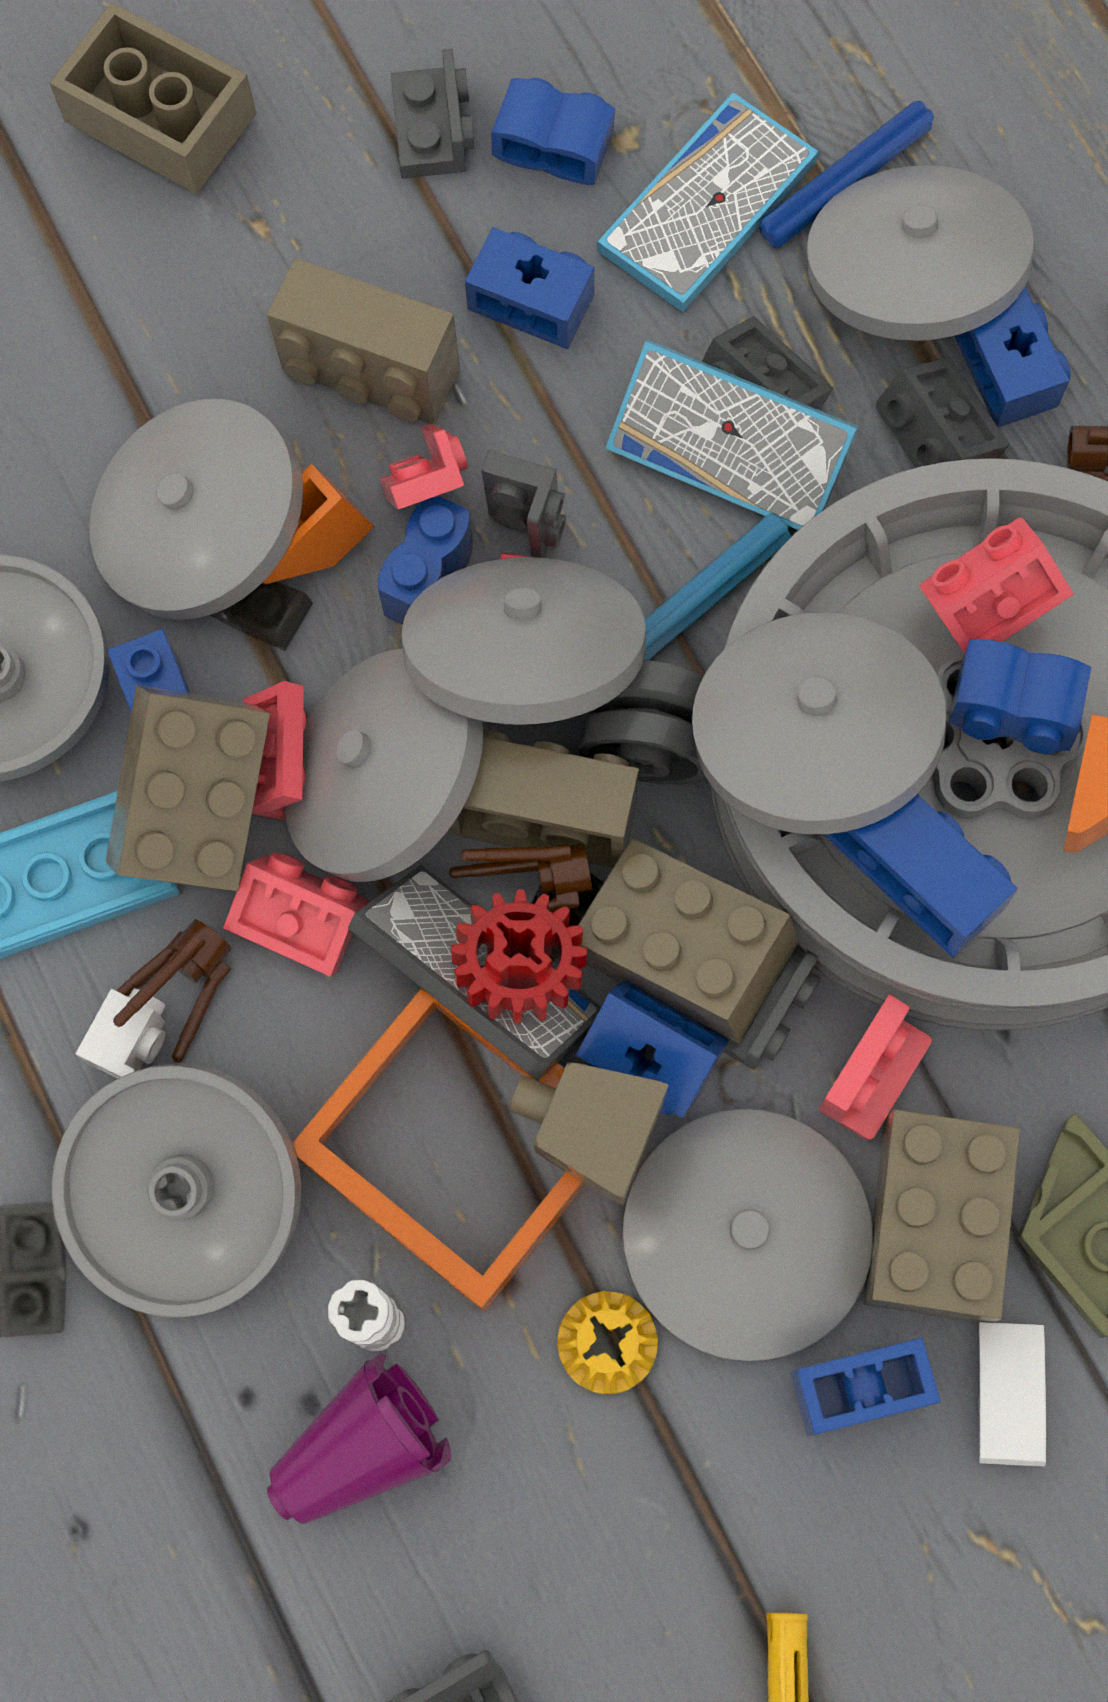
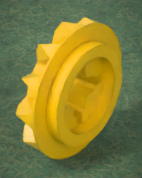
[557,1290,658,1394]

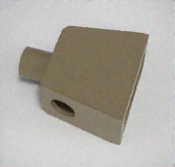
[509,1062,669,1205]

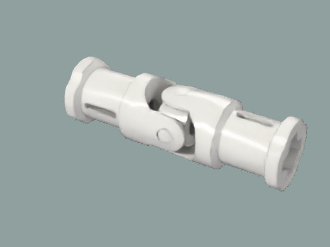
[328,1280,405,1352]

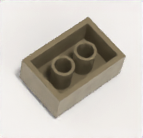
[49,2,257,194]
[267,257,460,425]
[105,685,270,891]
[449,729,639,868]
[579,838,800,1043]
[863,1109,1020,1323]

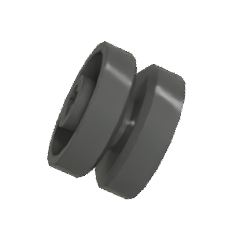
[579,660,706,784]

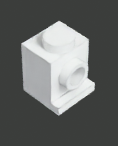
[75,989,166,1079]

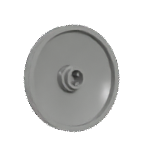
[807,165,1034,341]
[89,399,303,620]
[0,555,109,782]
[402,557,646,725]
[692,612,946,834]
[284,649,483,882]
[52,1064,301,1317]
[623,1109,873,1362]

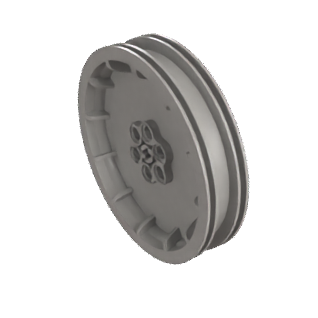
[709,458,1108,1031]

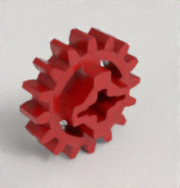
[451,889,587,1024]

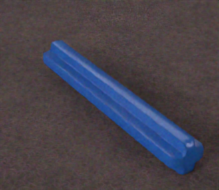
[759,101,934,248]

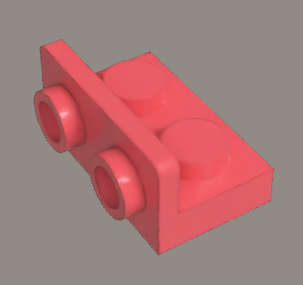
[379,424,468,510]
[920,518,1074,653]
[243,681,306,821]
[223,852,371,977]
[818,994,932,1141]

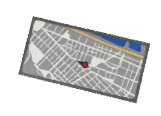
[348,865,601,1081]

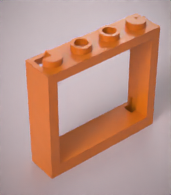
[292,988,586,1312]

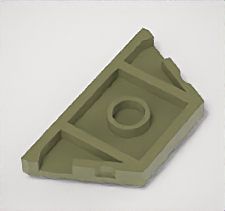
[1016,1113,1108,1338]

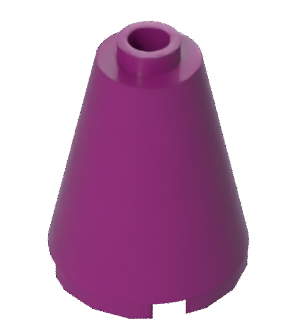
[267,1353,451,1524]

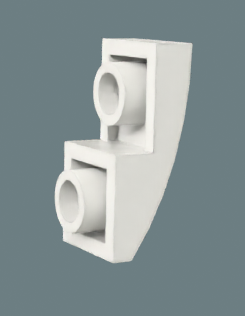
[978,1322,1046,1467]

